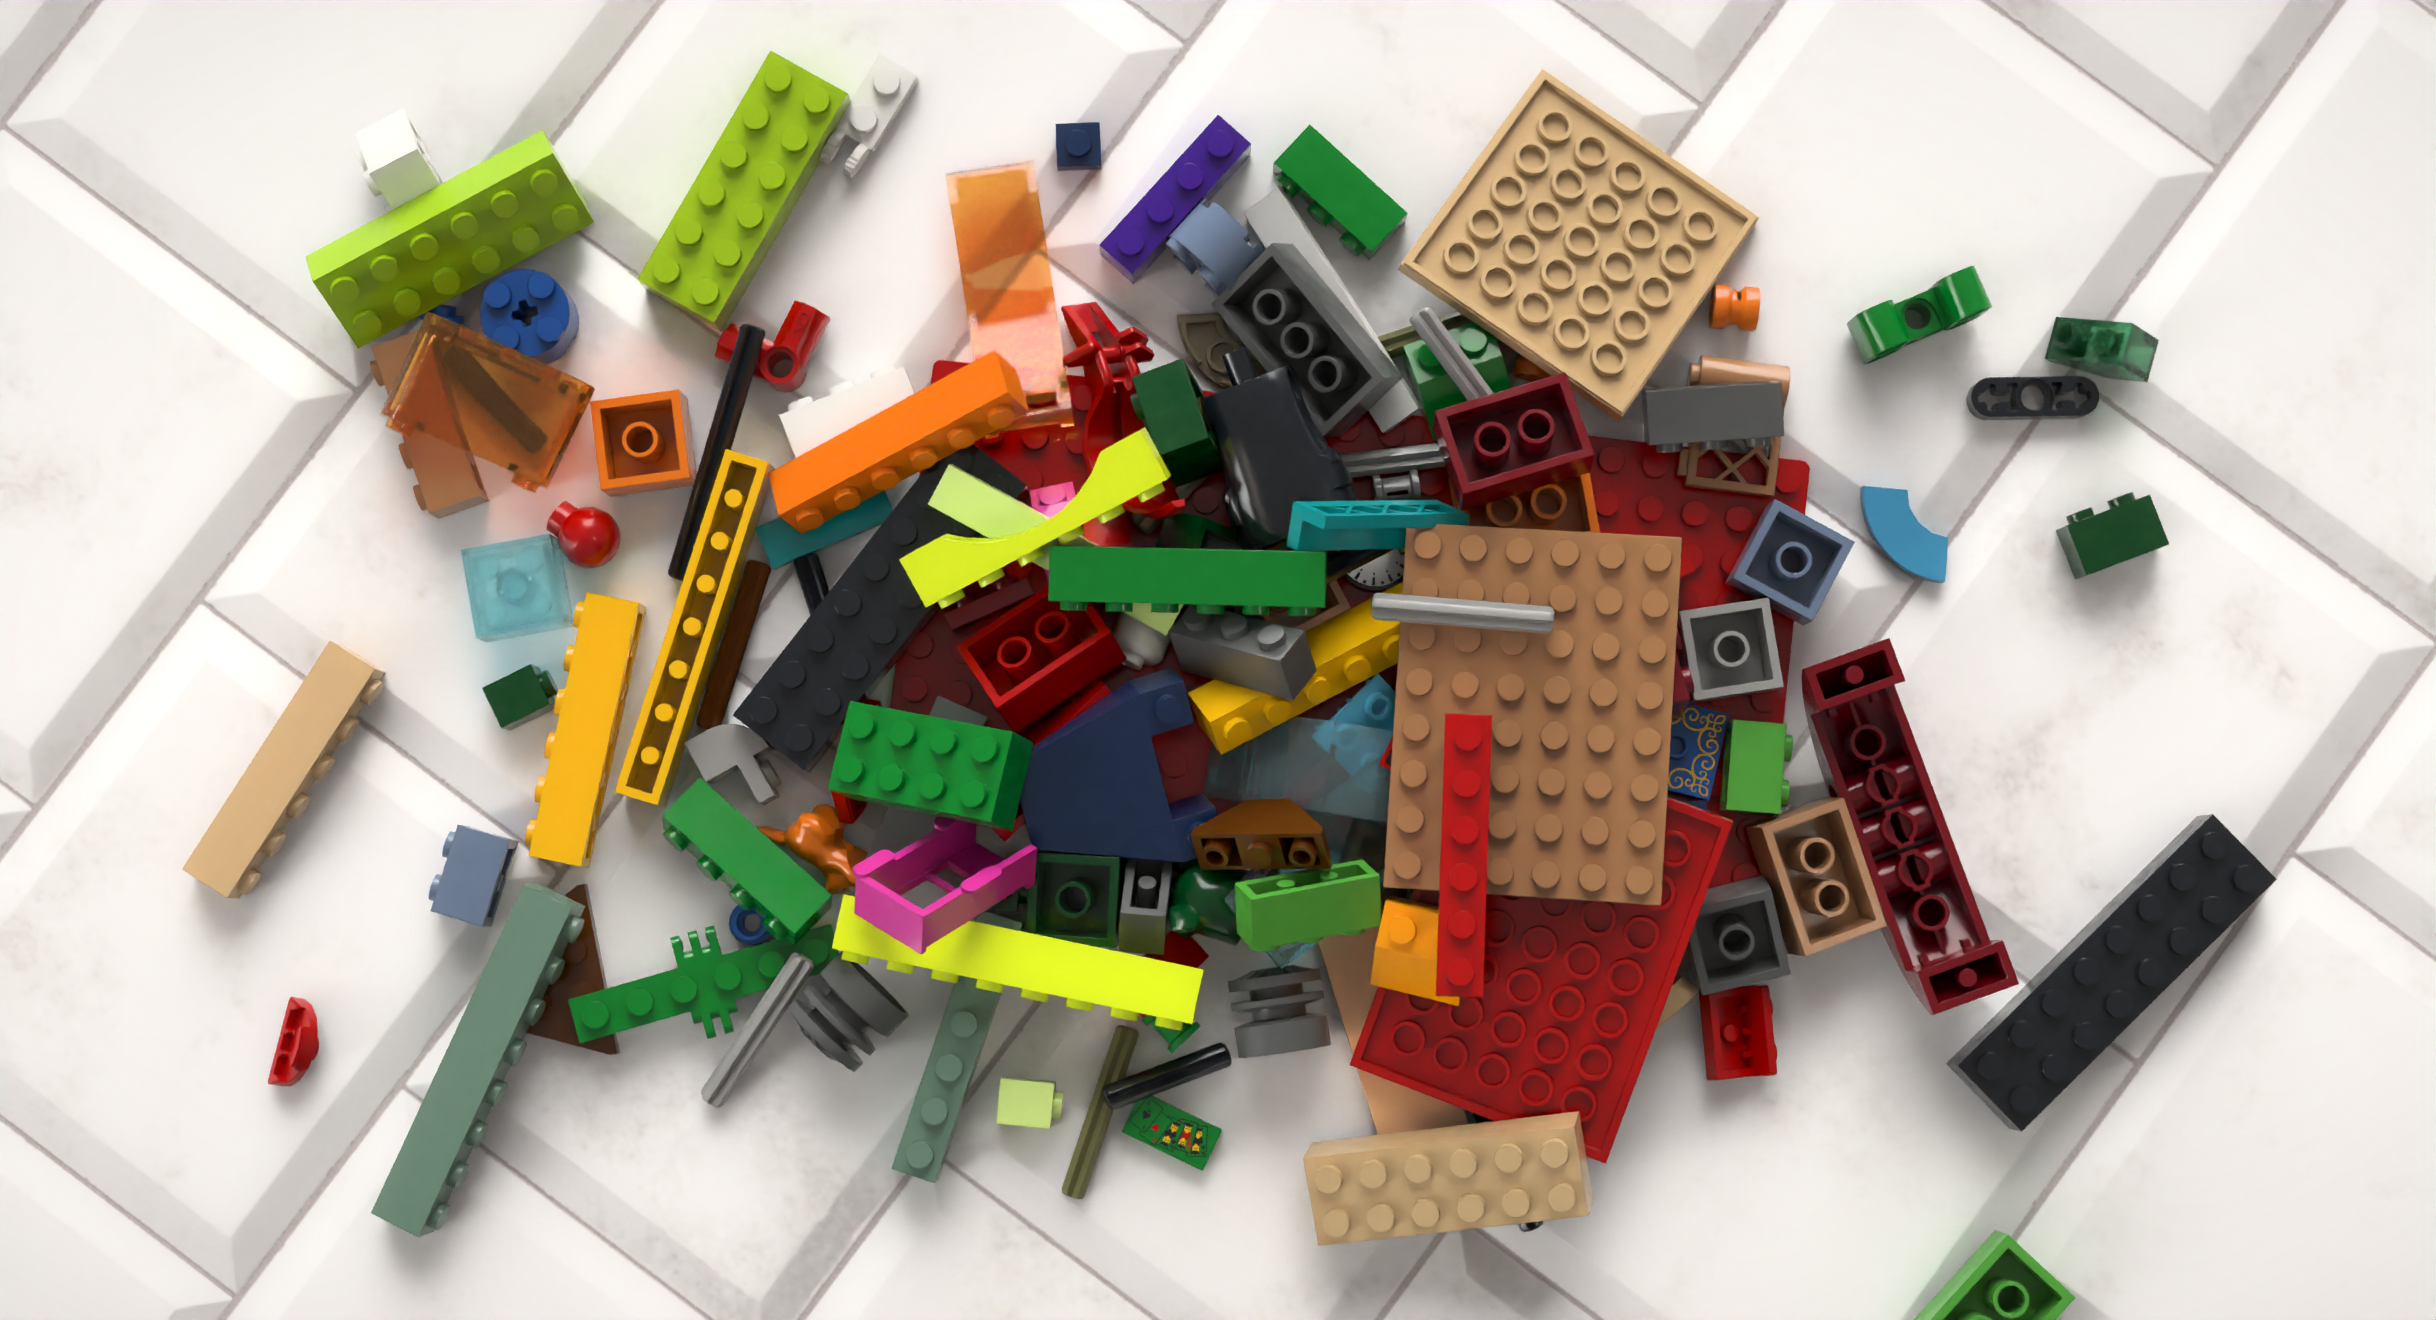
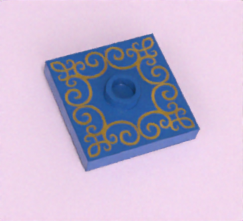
[1668,704,1729,802]

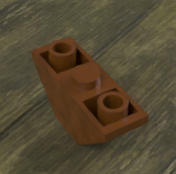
[1191,799,1333,870]

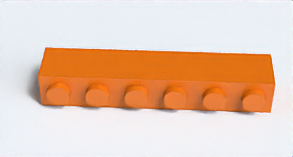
[768,350,1029,534]

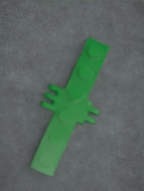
[568,924,839,1043]

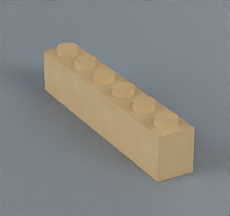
[182,641,385,899]

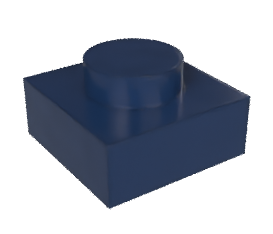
[1056,122,1101,171]

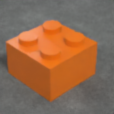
[590,389,697,497]

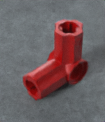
[714,300,831,393]

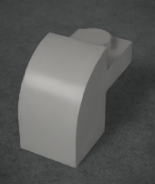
[684,724,781,805]

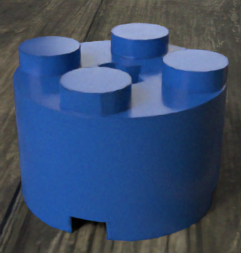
[480,269,579,366]

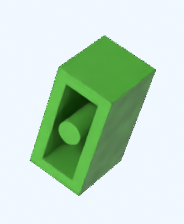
[1719,720,1793,816]

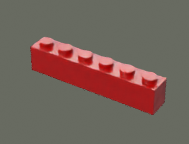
[1436,713,1492,998]

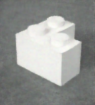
[355,109,444,213]

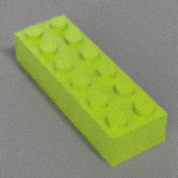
[637,50,851,332]
[305,130,594,349]

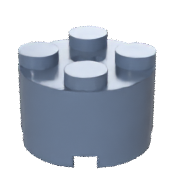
[1166,197,1265,298]

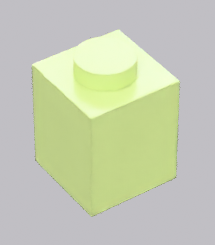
[996,1077,1064,1129]

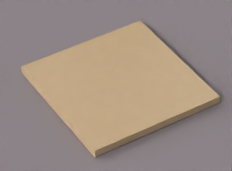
[1398,69,1759,422]

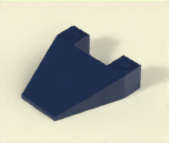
[1020,668,1218,862]

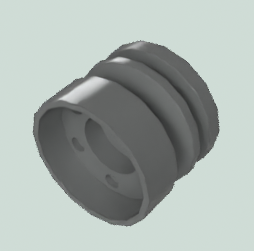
[787,951,909,1072]
[1228,965,1331,1058]

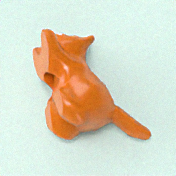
[756,804,867,895]

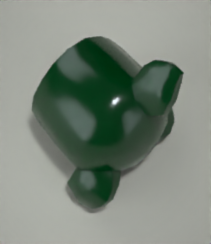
[1168,858,1254,946]

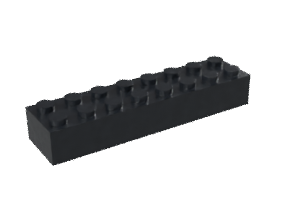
[733,444,1029,773]
[1946,814,2277,1132]

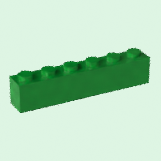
[1048,545,1327,616]

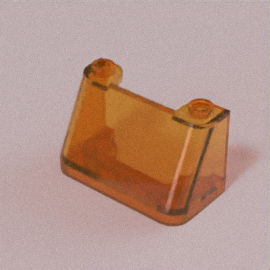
[380,312,595,493]

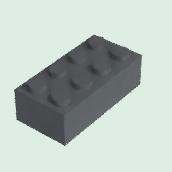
[1211,243,1403,438]

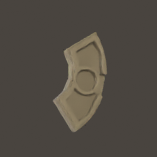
[1177,312,1268,389]

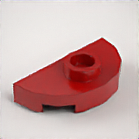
[268,997,319,1086]

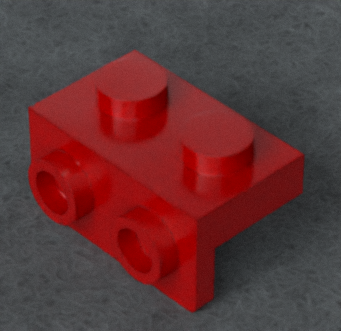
[1698,985,1777,1080]

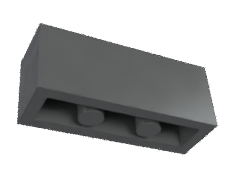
[1642,380,1784,453]
[1168,604,1317,701]

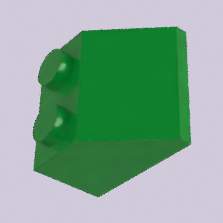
[1403,322,1511,443]

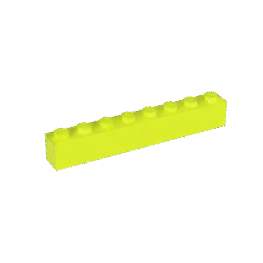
[832,894,1204,1031]

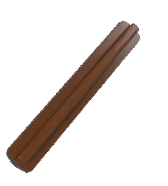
[696,560,771,729]

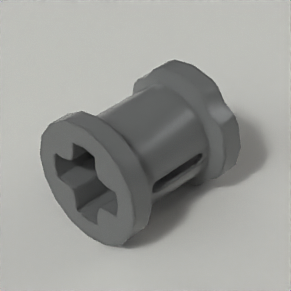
[1372,469,1422,501]

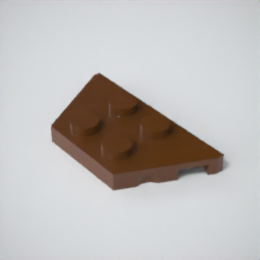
[527,884,620,1055]

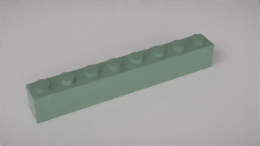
[371,883,585,1237]

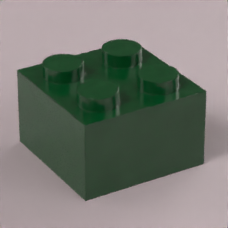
[1130,358,1223,487]
[1026,850,1127,948]

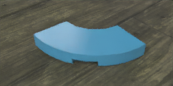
[1860,486,1948,583]

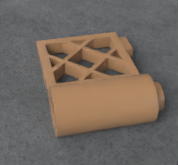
[1677,355,1790,498]

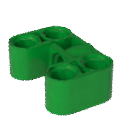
[1847,266,1992,365]

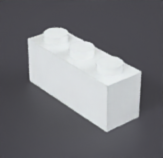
[779,365,915,458]

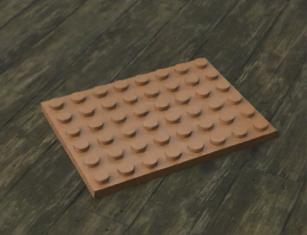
[1383,524,1682,906]

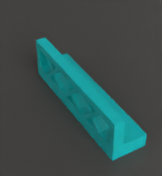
[1286,500,1470,551]

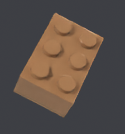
[1745,797,1887,957]

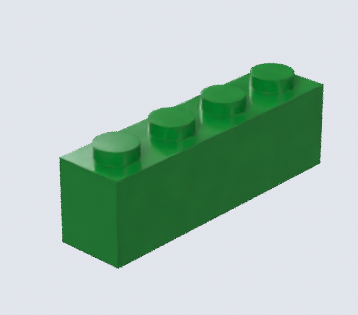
[662,778,832,946]

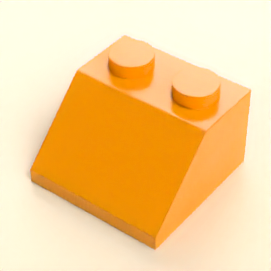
[1370,895,1461,1006]

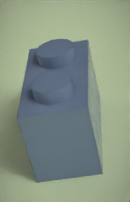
[429,825,518,927]

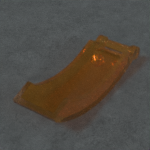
[946,160,1075,439]

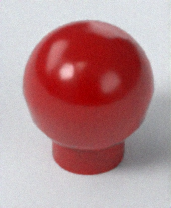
[546,501,621,568]

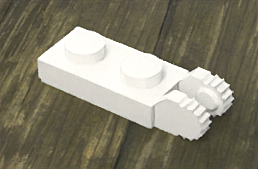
[819,54,918,179]

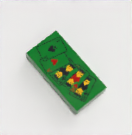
[1122,1096,1222,1171]

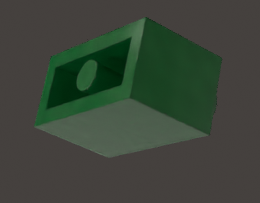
[2056,492,2169,580]

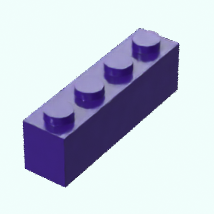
[1099,115,1251,284]

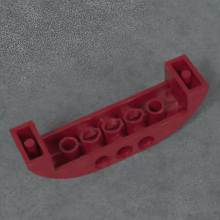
[1801,638,2019,1015]

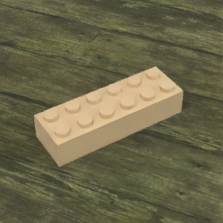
[1303,1111,1593,1246]

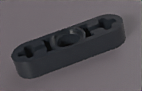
[1966,376,2099,420]

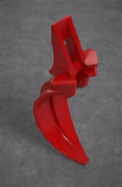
[1061,302,1185,520]

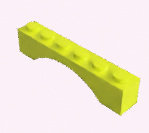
[899,427,1171,609]

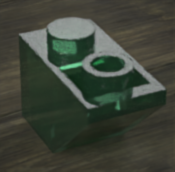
[2045,317,2159,382]

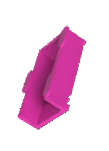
[853,817,1037,955]

